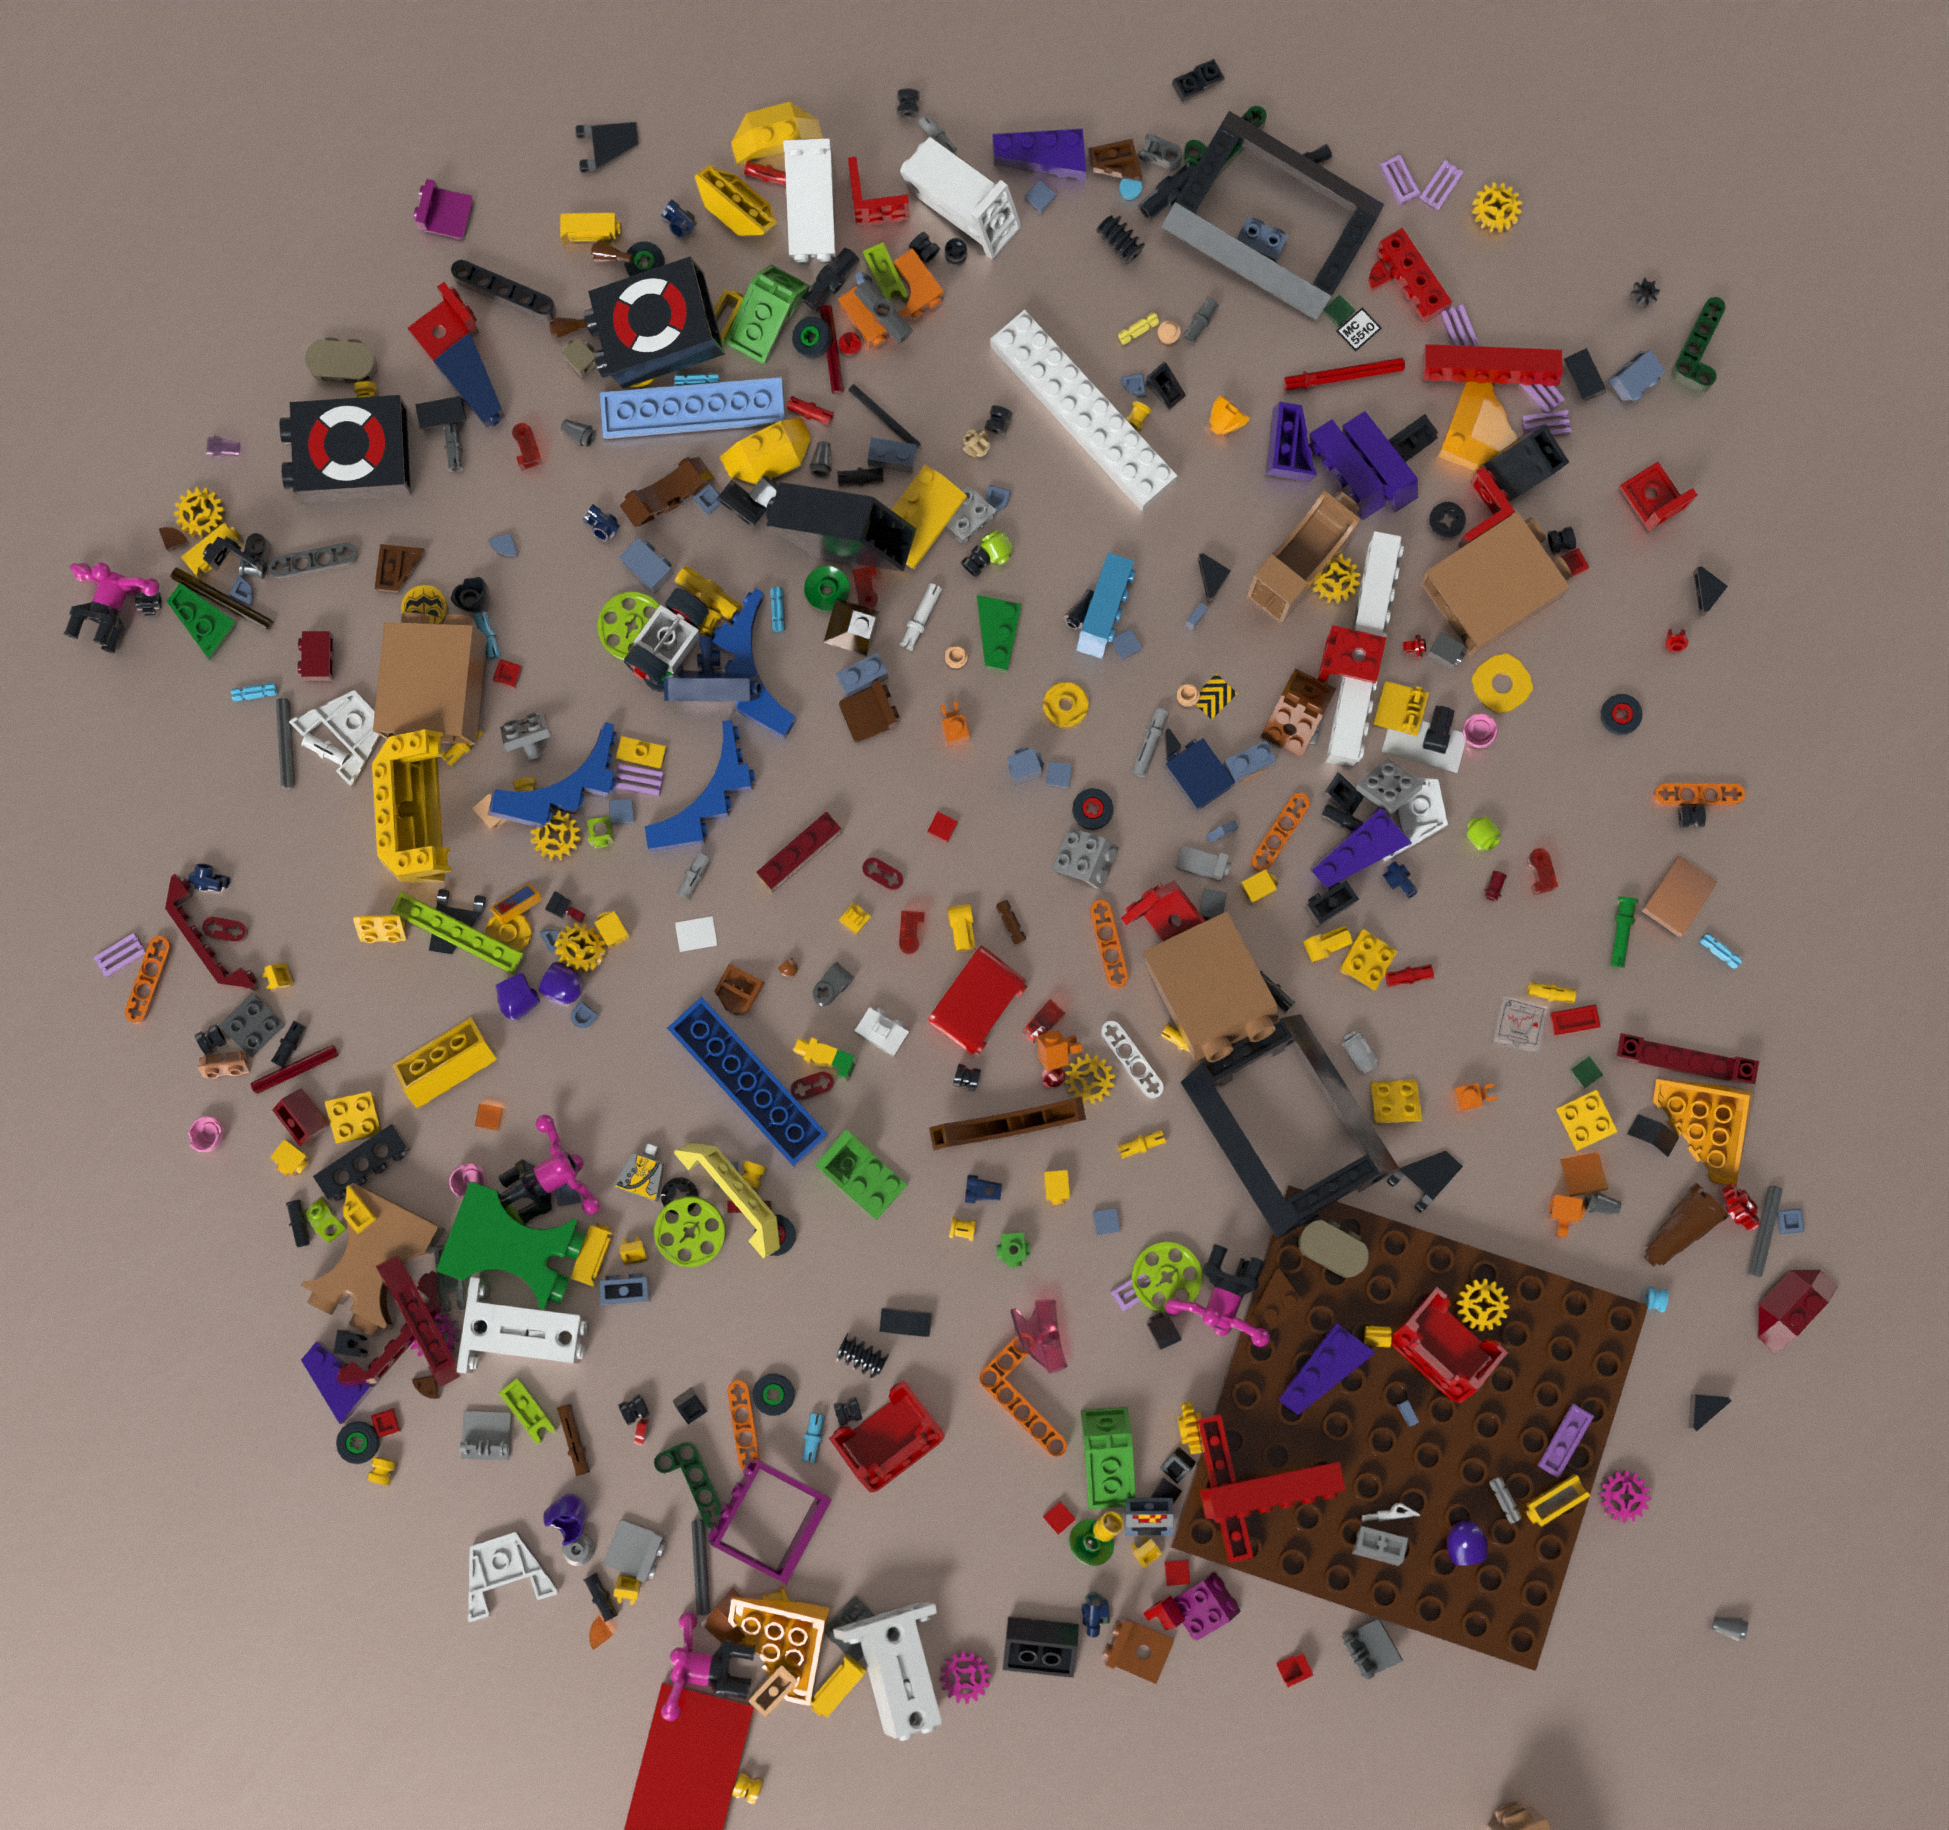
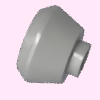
[562,1533,594,1566]

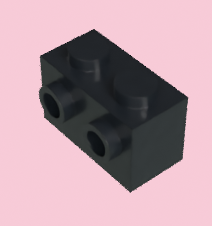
[1305,880,1359,928]

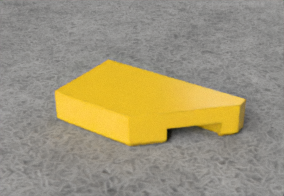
[343,1185,378,1234]

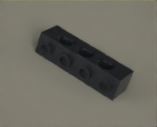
[313,1124,411,1202]

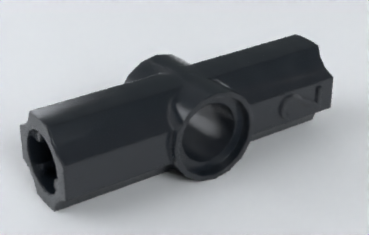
[1138,162,1196,221]
[802,247,860,312]

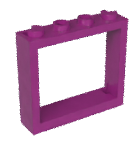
[708,1457,832,1584]

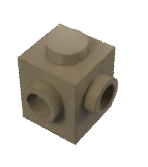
[562,338,596,378]

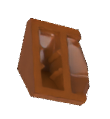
[714,964,765,1015]
[701,1588,745,1644]

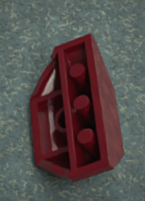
[1757,1270,1839,1354]

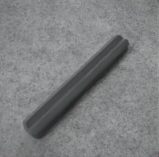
[276,698,294,789]
[1749,1186,1783,1277]
[691,1520,710,1615]

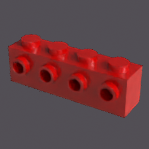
[1377,227,1452,322]

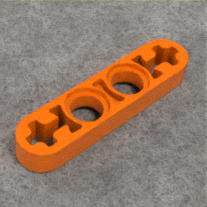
[1653,783,1745,806]
[1251,793,1310,872]
[1090,900,1128,989]
[125,936,172,1023]
[727,1380,760,1470]

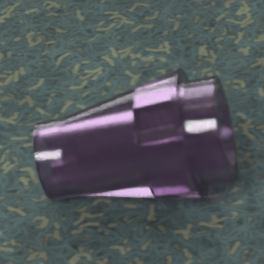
[206,435,241,458]

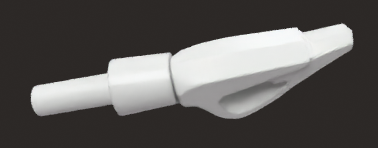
[1362,1503,1420,1522]

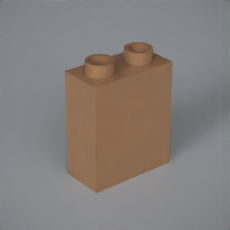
[1420,511,1572,656]
[373,613,487,744]
[1143,912,1279,1062]

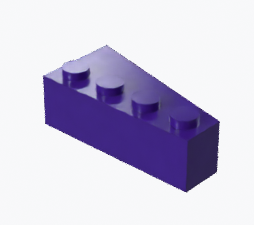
[992,129,1086,181]
[1342,411,1418,512]
[1309,419,1385,520]
[1310,807,1412,888]
[1277,1323,1375,1415]

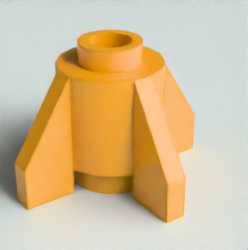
[1209,395,1251,436]

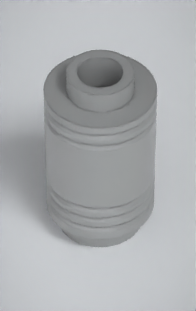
[1342,1030,1379,1074]

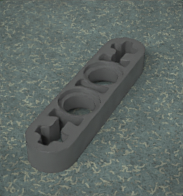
[268,543,358,579]

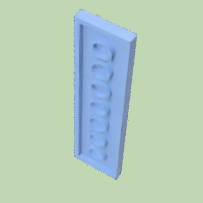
[600,377,785,439]

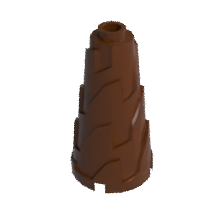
[1644,1182,1730,1267]

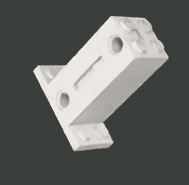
[900,137,1022,260]
[783,139,836,263]
[457,1277,588,1374]
[833,1601,942,1741]

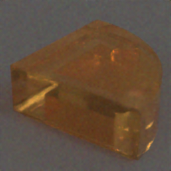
[589,1616,613,1650]

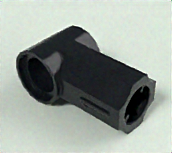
[1422,706,1455,754]

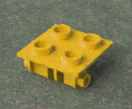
[1373,681,1429,737]
[353,915,406,943]
[1340,928,1397,992]
[1370,1079,1422,1125]
[1556,1089,1618,1151]
[324,1091,381,1144]

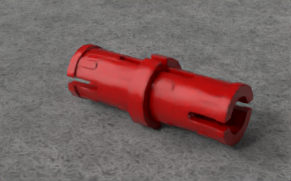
[744,160,786,187]
[787,396,834,426]
[1385,964,1434,987]

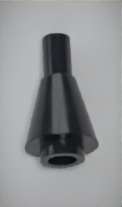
[1063,589,1094,630]

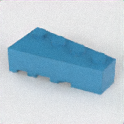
[1076,552,1136,659]

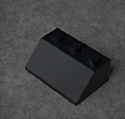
[1002,1617,1079,1678]

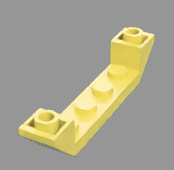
[674,1142,780,1259]

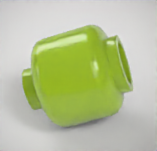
[980,529,1014,565]
[1466,817,1501,851]

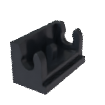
[1564,348,1606,402]
[415,396,467,430]
[1388,414,1438,462]
[716,479,766,528]
[333,1330,368,1357]

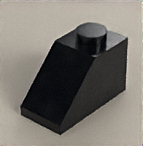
[1146,1312,1182,1350]

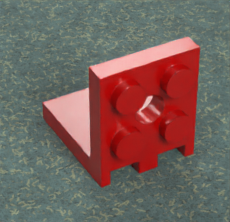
[848,156,910,225]
[408,282,479,361]
[1619,461,1698,532]
[1458,467,1515,548]
[1318,625,1387,684]
[1121,880,1206,941]

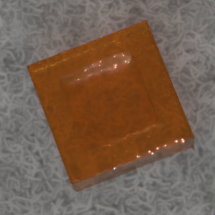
[475,1103,503,1131]

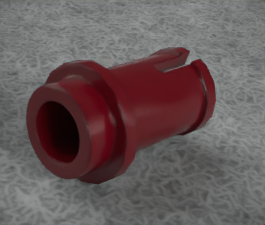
[1484,871,1507,902]

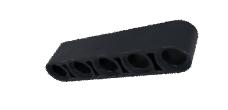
[451,260,557,322]

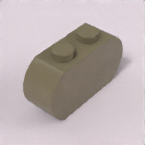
[305,337,377,384]
[1298,1219,1369,1278]

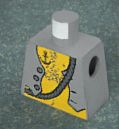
[614,1143,664,1202]

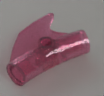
[1011,1299,1068,1373]

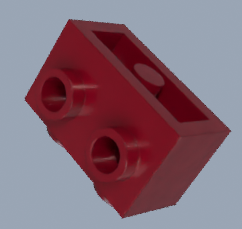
[297,631,334,681]
[272,1088,330,1147]

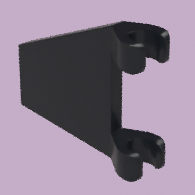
[575,122,639,173]
[429,889,486,954]
[1387,1151,1463,1212]

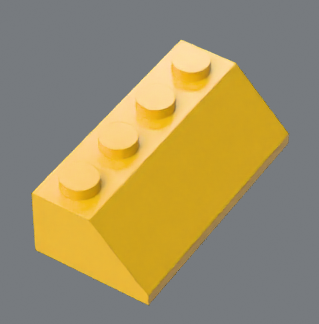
[892,465,967,569]
[392,1016,497,1109]

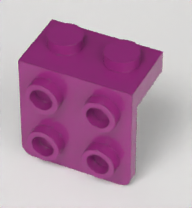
[413,179,473,239]
[1173,1571,1241,1641]

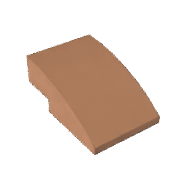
[1641,856,1717,937]

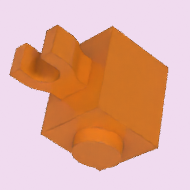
[940,701,970,746]
[1037,1030,1082,1071]
[1452,1083,1497,1113]
[1548,1194,1585,1238]

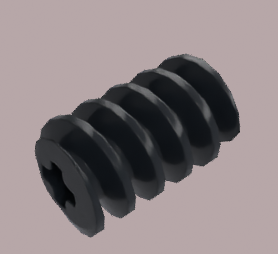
[1096,215,1145,265]
[836,1333,890,1379]

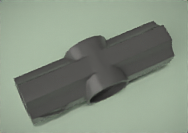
[854,279,913,344]

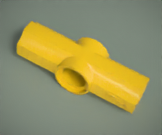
[674,565,742,621]

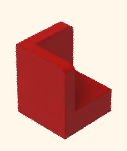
[1143,1595,1186,1630]
[1276,1651,1314,1687]

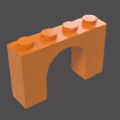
[838,248,944,349]

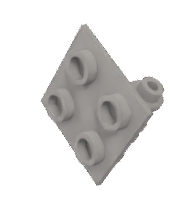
[946,485,997,543]
[460,1411,511,1460]

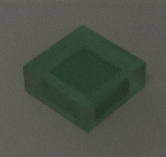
[1323,294,1355,328]
[1569,1056,1603,1089]

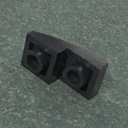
[1172,59,1225,102]
[879,1307,932,1337]

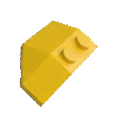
[731,101,823,165]
[695,165,777,236]
[720,417,812,484]

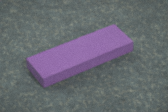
[1537,1403,1594,1478]

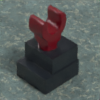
[545,891,586,923]

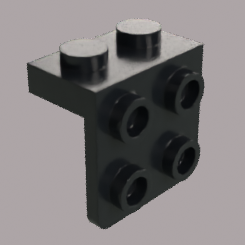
[203,536,263,571]

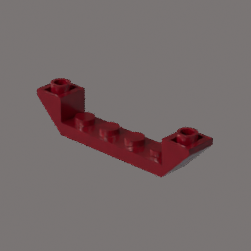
[165,874,258,991]
[1616,1033,1759,1084]
[375,1255,460,1388]
[336,1270,441,1386]

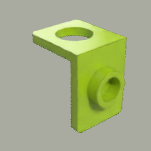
[587,816,614,848]
[304,1197,346,1243]

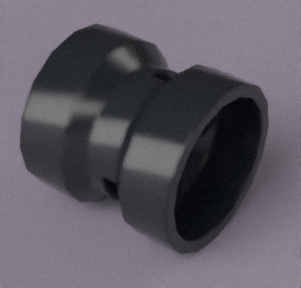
[897,89,920,118]
[909,232,940,264]
[945,238,967,267]
[984,405,1013,436]
[1547,526,1576,554]
[960,546,991,578]
[1678,804,1706,828]
[194,1023,227,1055]
[953,1063,981,1092]
[618,1394,650,1426]
[833,1397,863,1426]

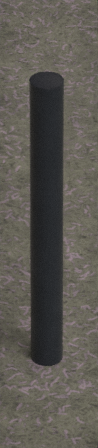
[848,384,921,449]

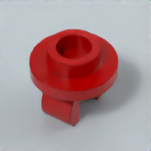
[839,332,861,355]
[1665,629,1689,652]
[1403,635,1426,658]
[1041,1068,1065,1089]

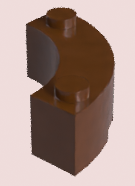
[619,457,715,527]

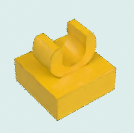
[838,902,871,935]
[262,963,293,989]
[619,1235,647,1265]
[1131,1536,1163,1568]
[614,1575,641,1605]

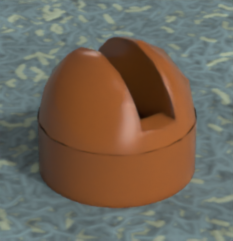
[777,957,798,977]

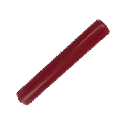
[820,305,844,394]
[250,1045,339,1094]

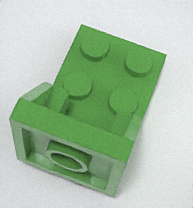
[724,264,811,364]
[815,1129,907,1220]
[1081,1407,1136,1510]

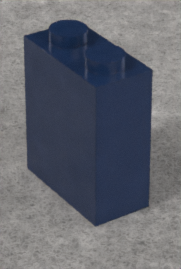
[1164,738,1235,812]

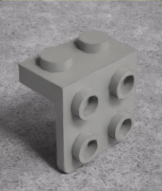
[1053,828,1119,890]
[604,1520,666,1582]

